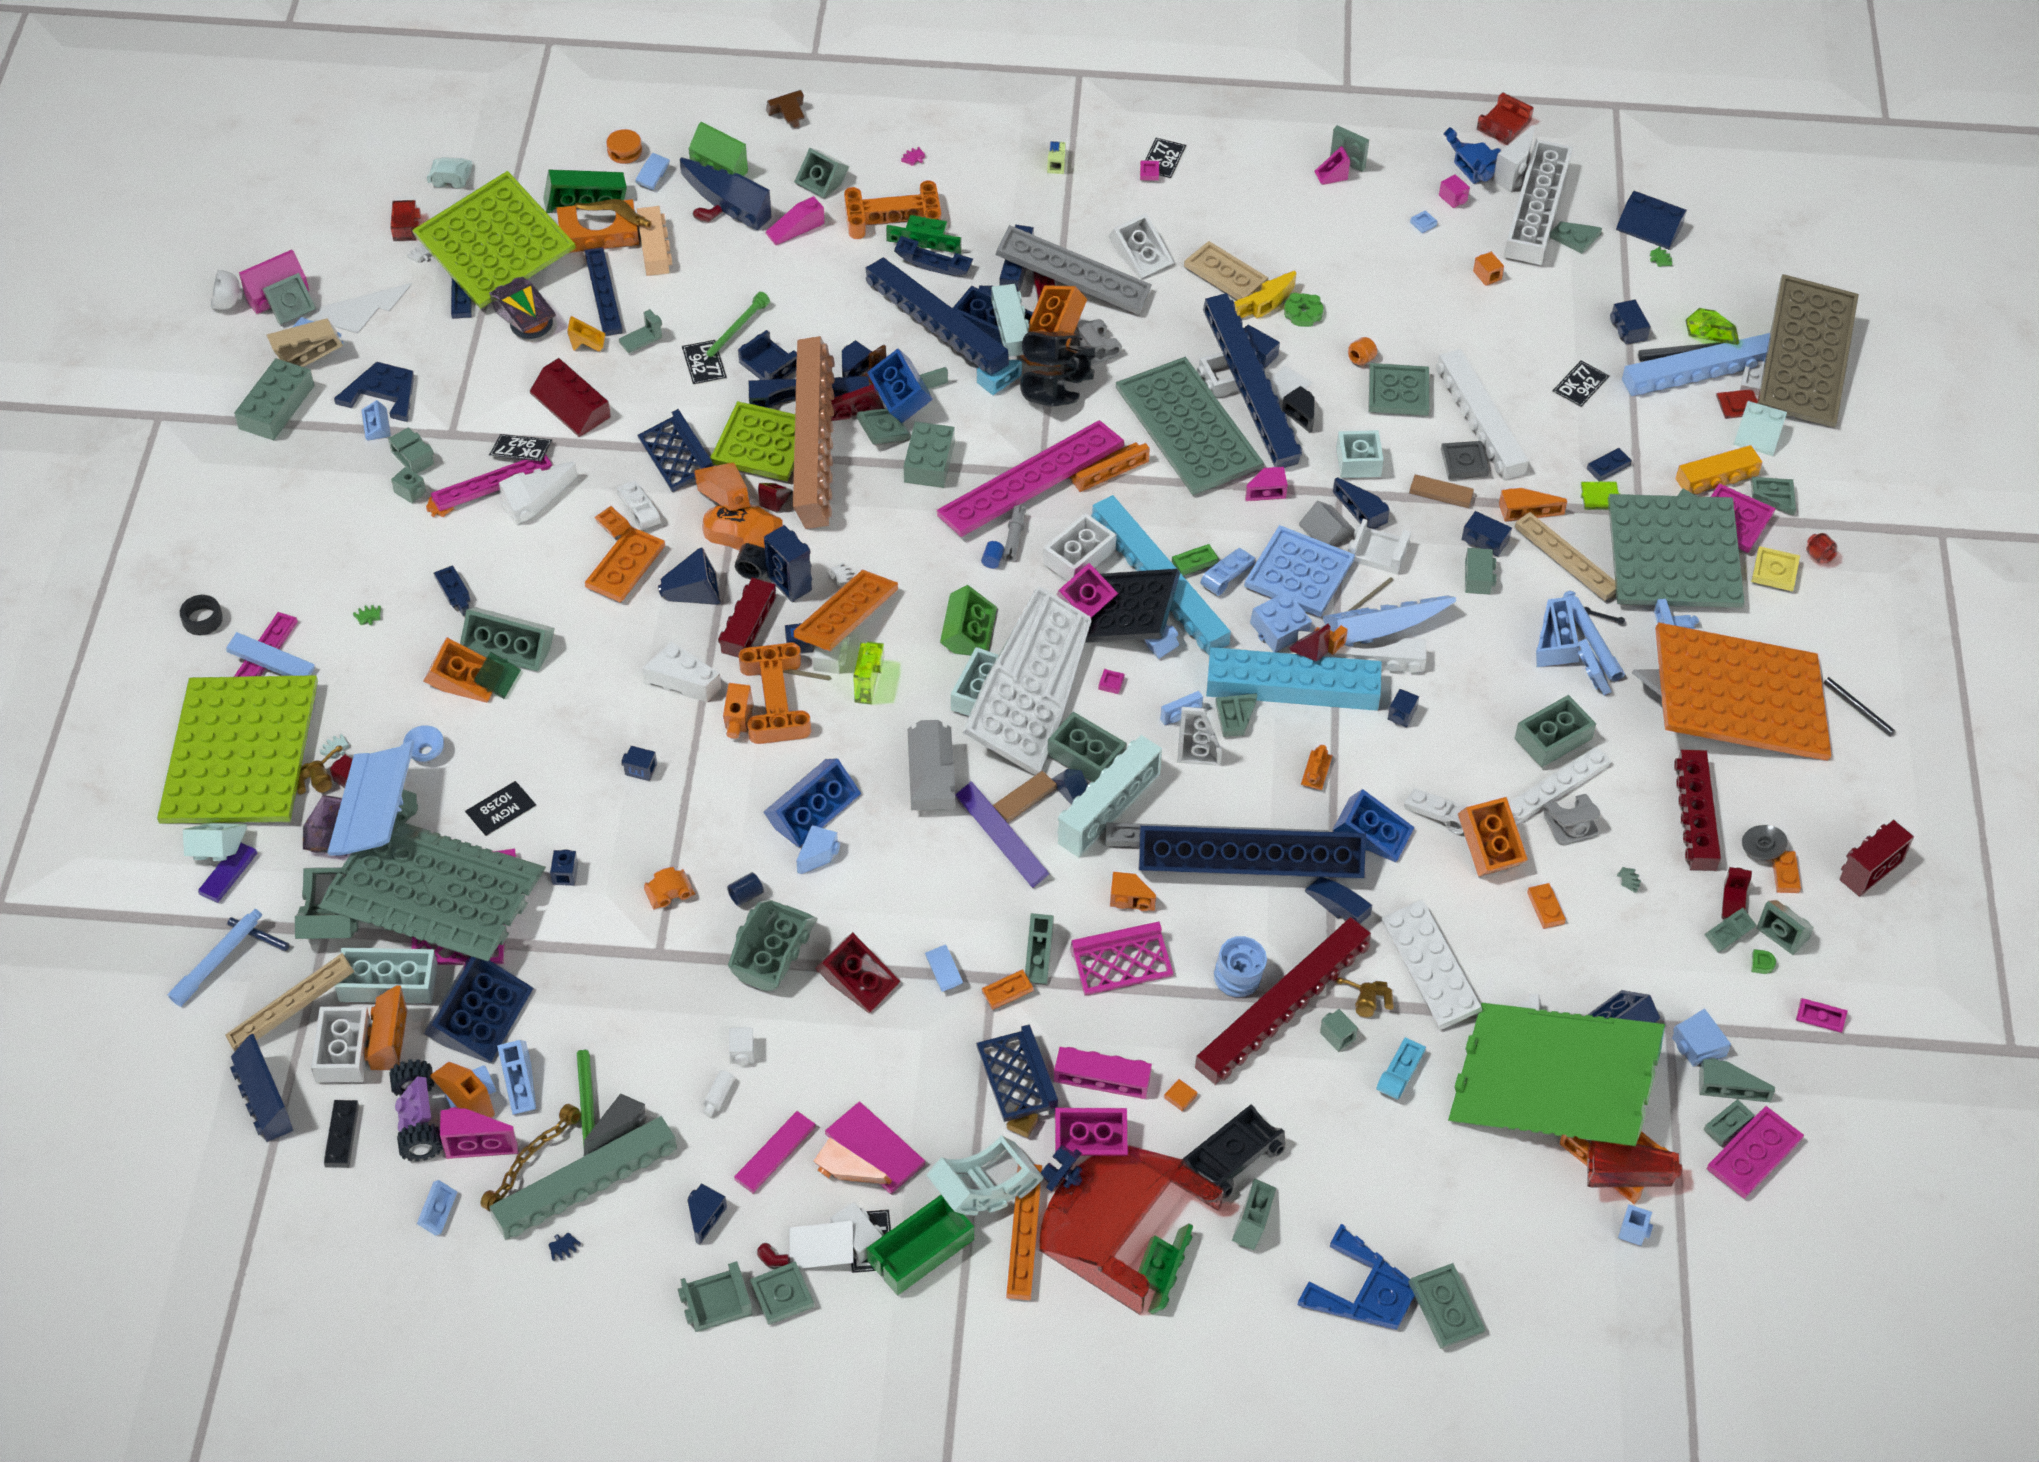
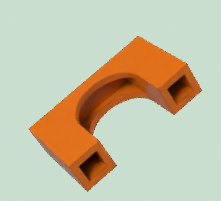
[557,199,639,253]

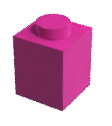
[1439,174,1470,208]

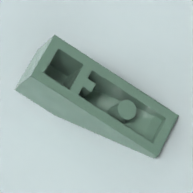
[1025,913,1054,984]
[1699,1058,1775,1103]
[1232,1178,1276,1250]

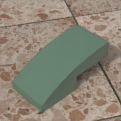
[1704,908,1757,953]

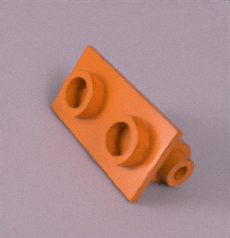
[1301,745,1332,790]

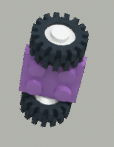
[389,1059,443,1162]

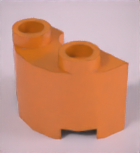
[644,867,695,910]

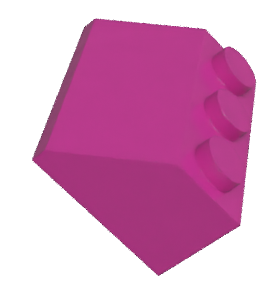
[239,249,309,314]
[1055,1108,1128,1156]

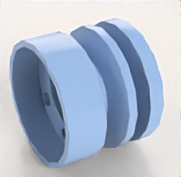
[1213,936,1267,997]

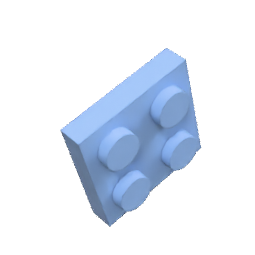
[1578,639,1612,695]

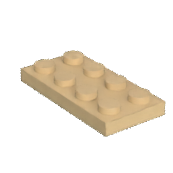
[1184,241,1268,300]

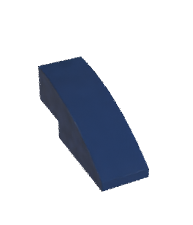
[1305,877,1373,924]

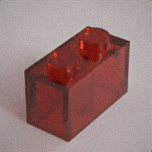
[390,200,421,242]

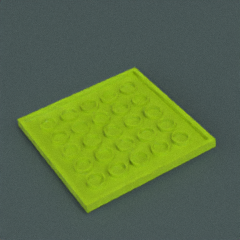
[413,170,576,309]

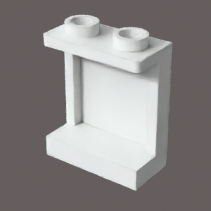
[1348,519,1411,575]

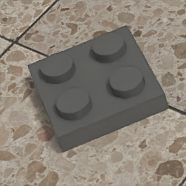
[1441,441,1489,479]

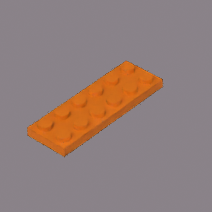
[794,569,898,651]

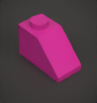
[1245,467,1288,501]

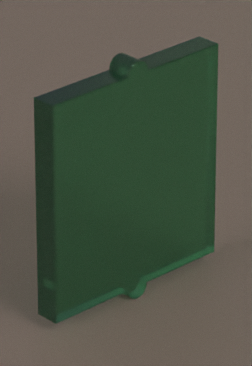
[473,651,521,699]

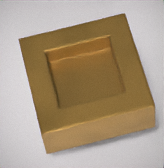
[1006,1106,1039,1138]

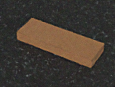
[1409,474,1474,508]
[992,771,1057,823]

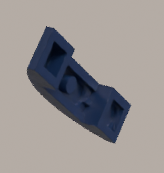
[894,236,973,275]

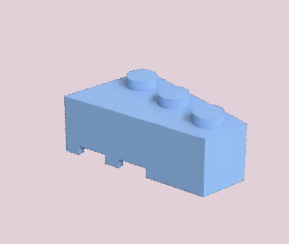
[1536,597,1579,667]

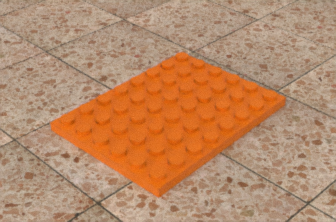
[1655,622,1831,761]

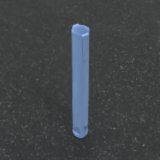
[1563,591,1625,681]
[167,909,262,1007]

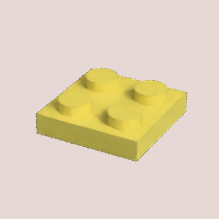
[1751,546,1800,591]

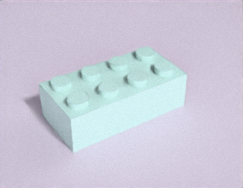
[335,948,438,1004]

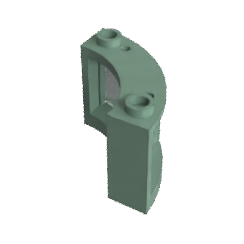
[295,867,358,939]

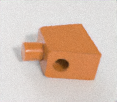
[723,683,754,739]

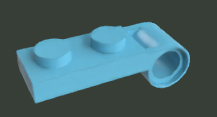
[1376,1037,1426,1100]

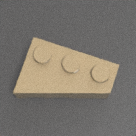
[266,318,343,367]

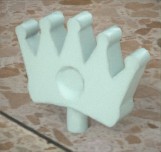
[320,734,349,759]

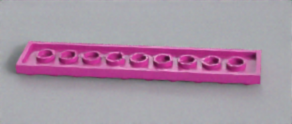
[937,420,1124,537]

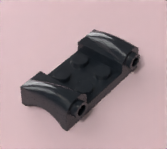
[1182,1104,1285,1200]

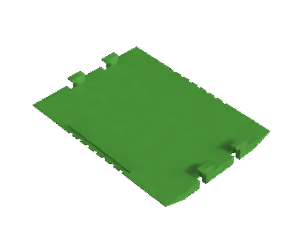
[1448,1003,1665,1146]

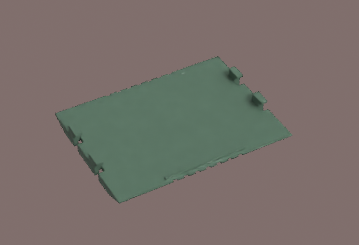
[319,820,546,961]

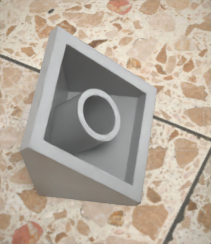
[1299,500,1355,546]

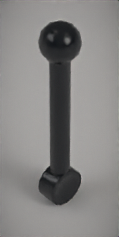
[1584,607,1625,625]

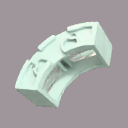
[927,1135,1044,1215]

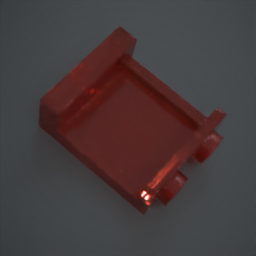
[1476,92,1534,145]

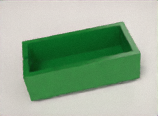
[867,1195,974,1296]

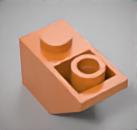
[1110,872,1156,911]

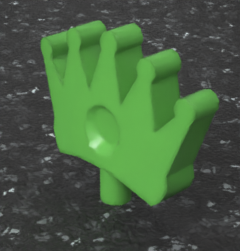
[1650,246,1673,266]
[353,605,381,625]

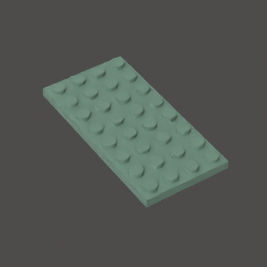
[1116,356,1264,495]

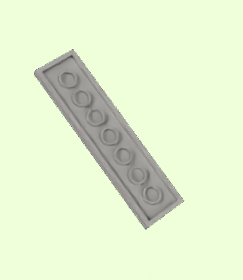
[995,225,1152,315]

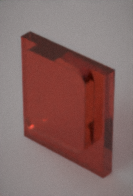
[1716,390,1757,419]

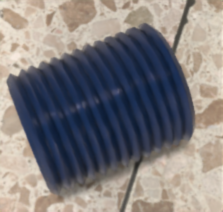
[727,872,764,906]

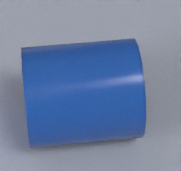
[981,541,1004,569]

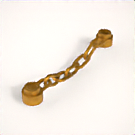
[480,1104,581,1212]

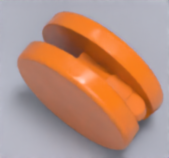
[606,129,642,164]

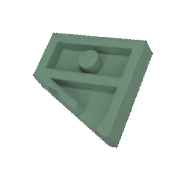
[1550,221,1602,254]
[1751,477,1796,515]
[1215,694,1257,737]

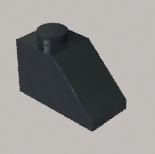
[1282,386,1315,433]

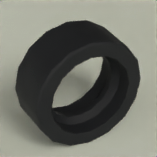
[179,594,223,635]

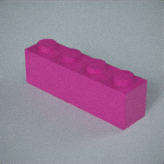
[1054,1047,1152,1099]

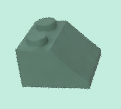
[794,147,850,198]
[1756,900,1814,955]

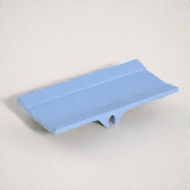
[328,740,414,856]

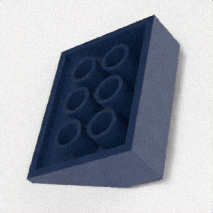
[423,956,534,1063]

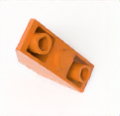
[430,1062,495,1118]

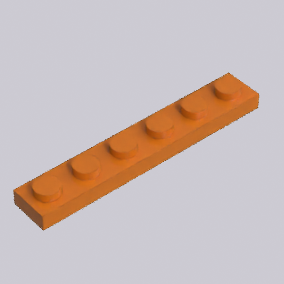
[1006,1164,1042,1300]

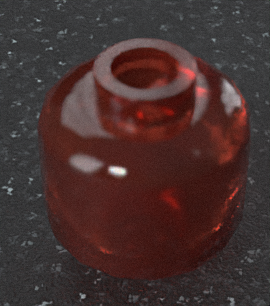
[1806,533,1838,563]

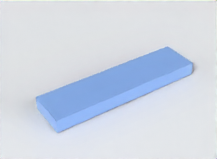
[226,632,315,676]

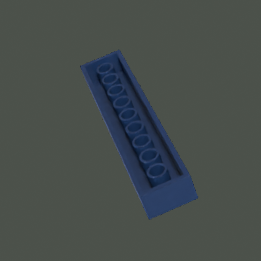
[1138,825,1366,878]

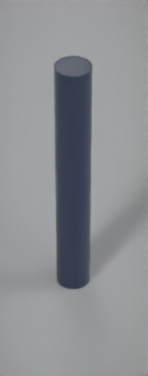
[227,917,290,952]

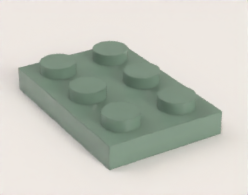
[1408,1263,1486,1349]

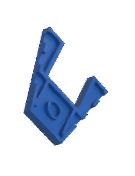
[1297,1224,1415,1330]

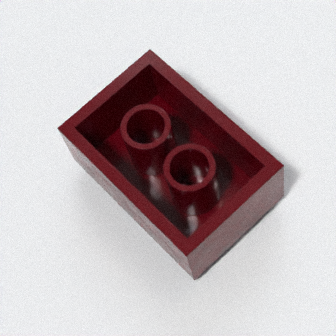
[1839,819,1914,897]

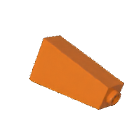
[694,462,750,511]

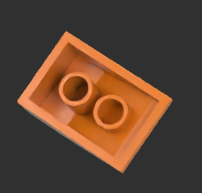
[423,637,504,703]

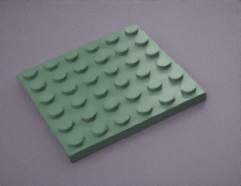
[1608,494,1744,608]

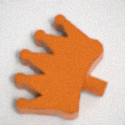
[426,497,454,517]

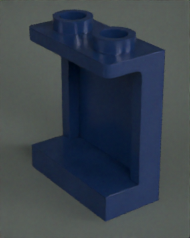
[738,330,797,380]

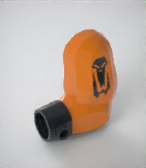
[702,505,783,580]

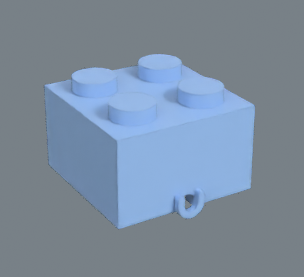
[1250,591,1312,652]

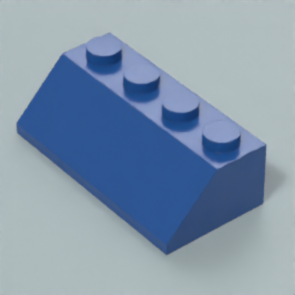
[763,758,861,847]

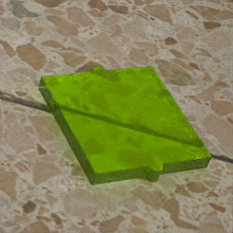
[1581,482,1620,510]

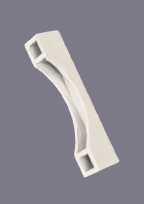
[1297,631,1426,673]

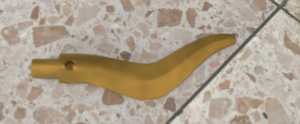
[574,199,652,228]

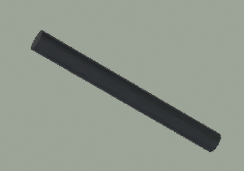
[1824,677,1895,737]

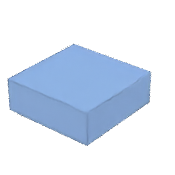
[1410,210,1437,233]

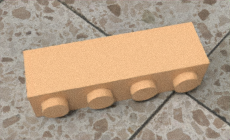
[637,206,672,276]

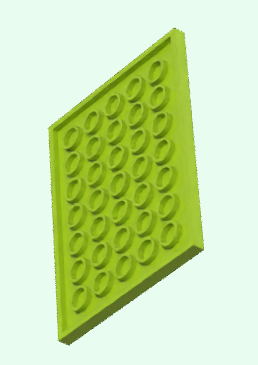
[157,675,318,824]

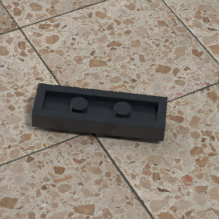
[324,1100,359,1168]

